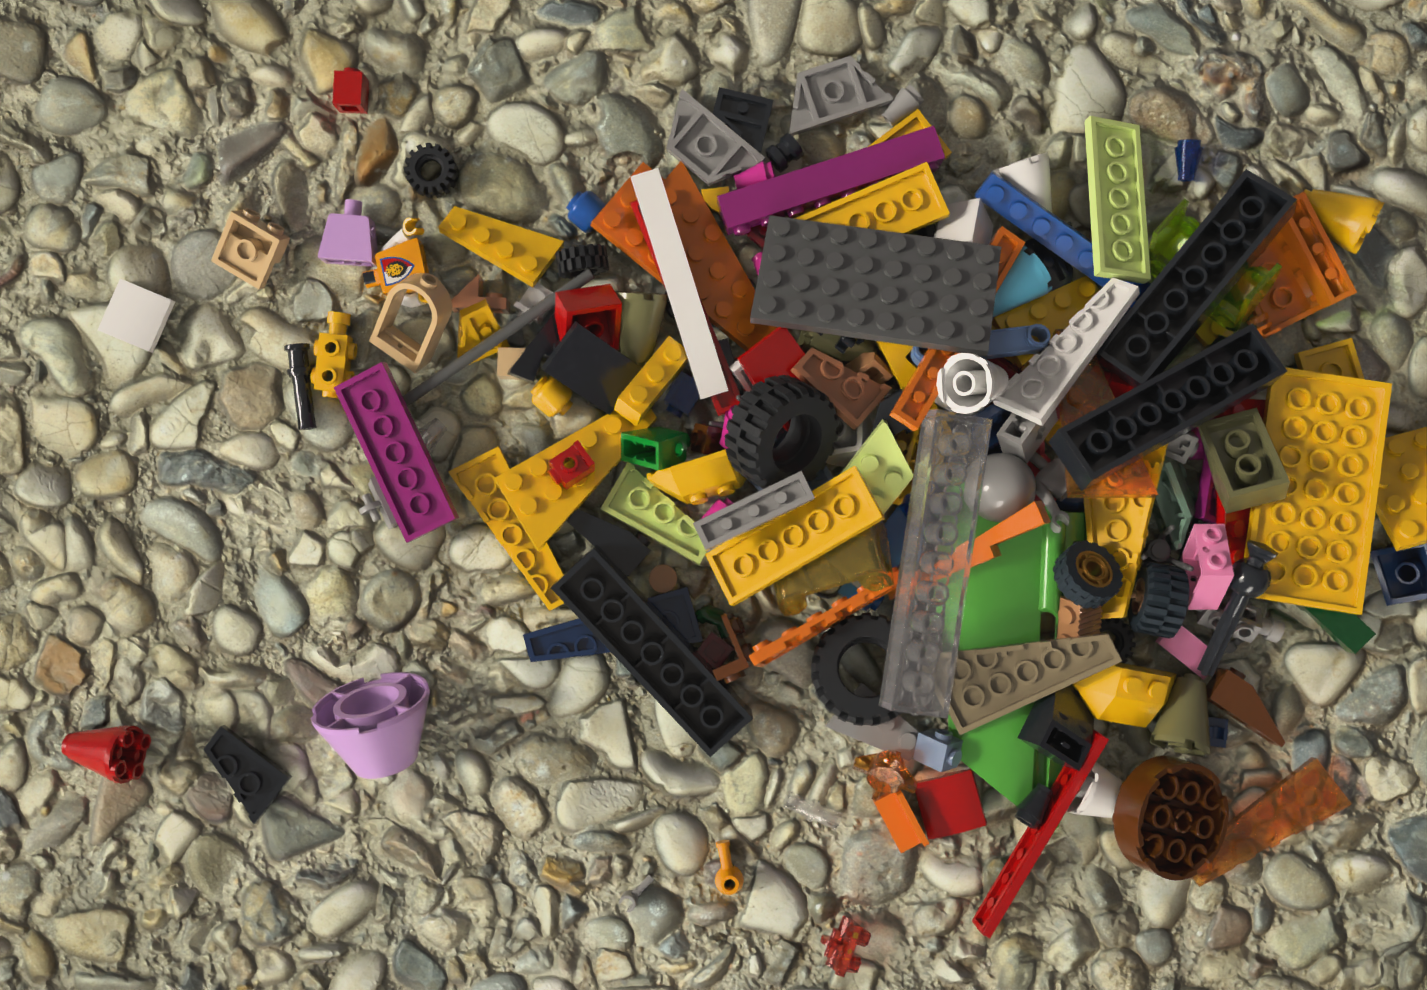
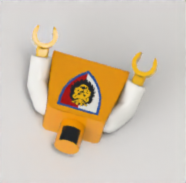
[363,218,430,308]

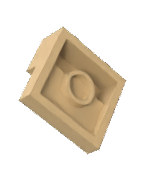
[211,208,290,289]

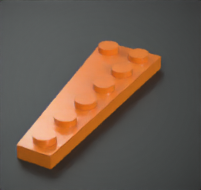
[749,566,911,668]

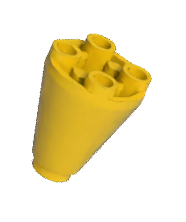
[1304,189,1384,255]

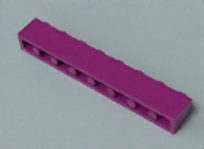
[717,125,945,236]

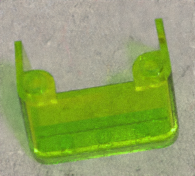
[1149,198,1282,332]

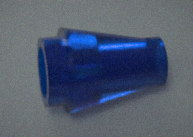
[1174,139,1203,182]

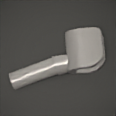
[619,875,654,912]

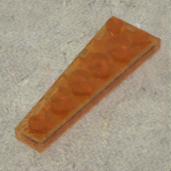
[1191,757,1352,887]

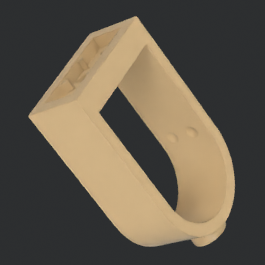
[369,273,452,373]

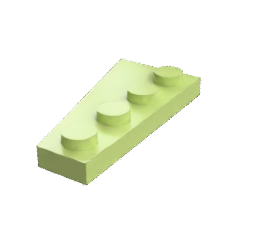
[600,462,707,565]

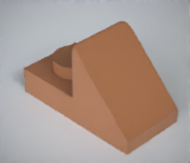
[451,275,511,314]

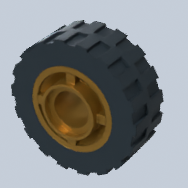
[1053,540,1123,609]

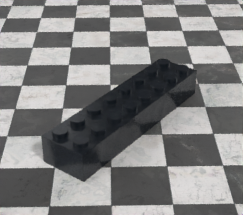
[1095,169,1297,388]
[1049,323,1287,491]
[551,544,753,757]

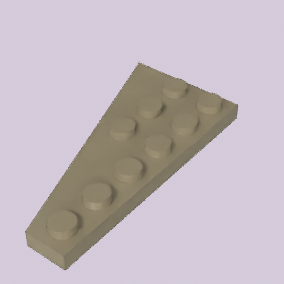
[920,633,1122,735]

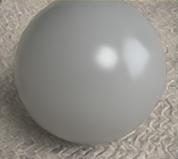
[965,453,1036,523]

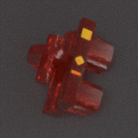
[820,915,871,977]

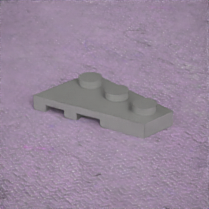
[825,682,918,761]

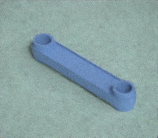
[911,324,1050,367]

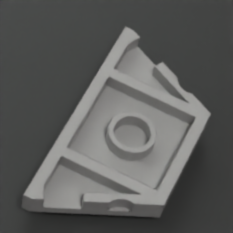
[789,56,893,136]
[666,89,765,186]

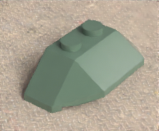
[1152,456,1197,550]

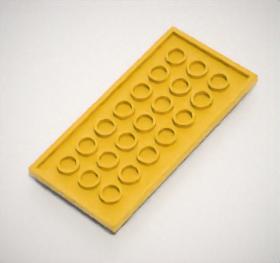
[1244,367,1392,615]

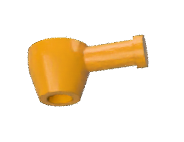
[715,840,744,895]

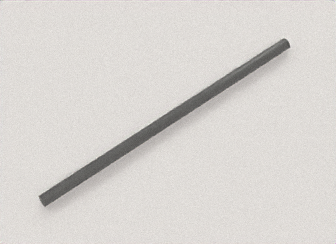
[403,268,595,407]

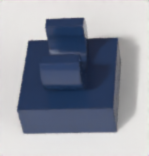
[1208,716,1229,748]

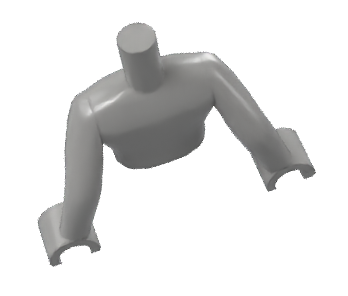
[1029,452,1123,533]

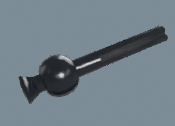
[1197,540,1279,677]

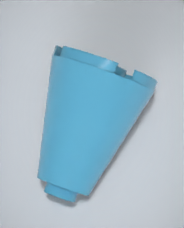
[993,246,1052,317]

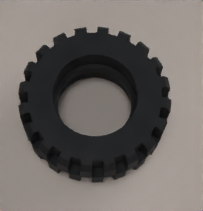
[725,375,839,489]
[811,613,923,726]

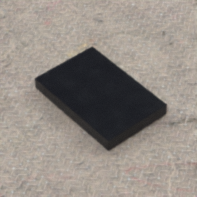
[541,321,642,415]

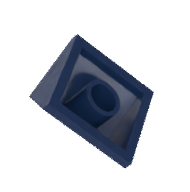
[1370,543,1427,606]

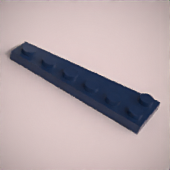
[523,587,703,662]

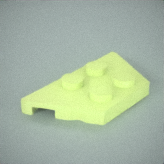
[840,419,914,515]

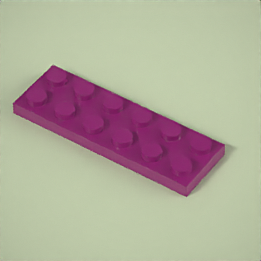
[334,362,459,543]

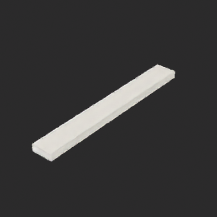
[631,168,729,399]

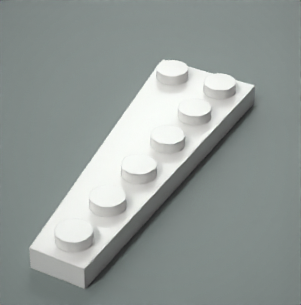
[993,277,1140,426]

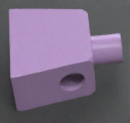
[318,199,378,267]

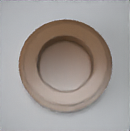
[649,564,677,593]

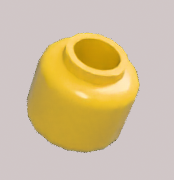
[530,375,573,417]

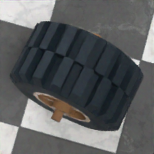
[1128,561,1190,638]

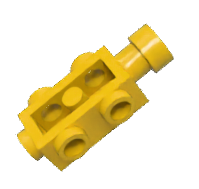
[311,311,358,398]

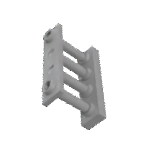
[693,471,815,552]

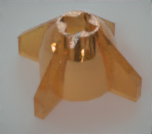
[852,750,917,801]

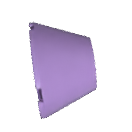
[311,672,430,779]

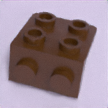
[712,613,754,684]

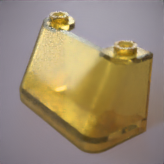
[773,521,894,617]

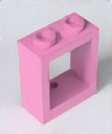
[1180,524,1234,610]

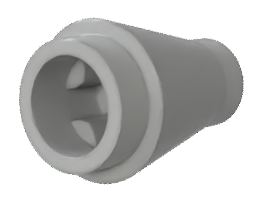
[882,85,924,127]

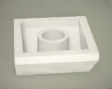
[934,198,993,245]

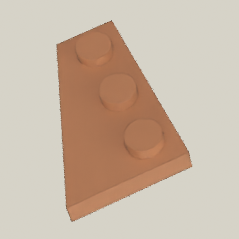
[790,348,892,430]

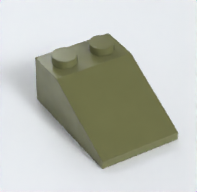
[1198,408,1290,514]

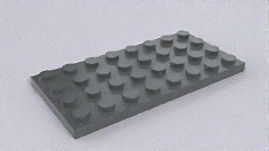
[750,215,1001,357]

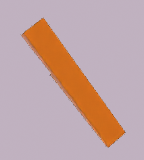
[888,500,1051,600]

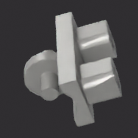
[359,476,398,529]

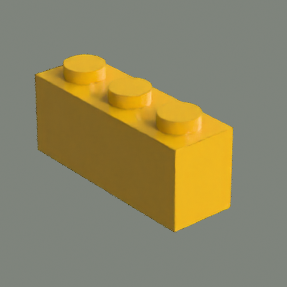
[614,336,688,427]

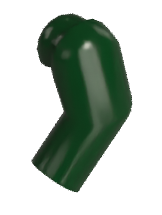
[696,605,729,639]

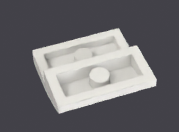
[98,279,175,353]

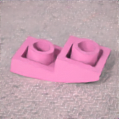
[1155,626,1207,680]

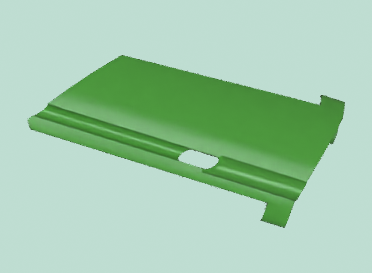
[921,478,1087,830]

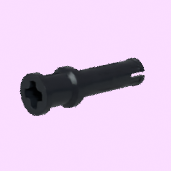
[284,343,317,430]

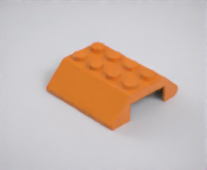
[1230,191,1357,339]

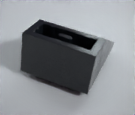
[1017,684,1094,771]

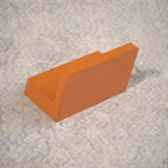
[873,787,929,853]

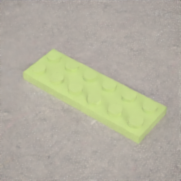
[1085,116,1151,284]

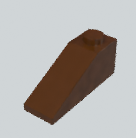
[1206,667,1285,747]

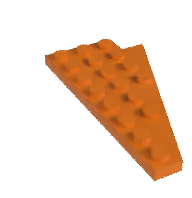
[590,161,776,351]

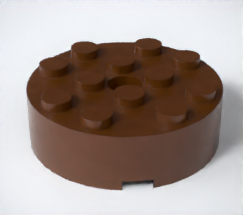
[1112,755,1229,881]

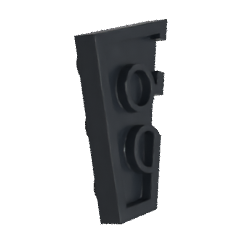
[203,725,292,824]

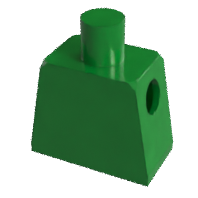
[621,427,691,471]

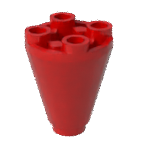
[61,725,151,784]

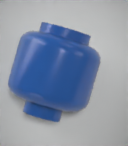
[566,191,607,233]

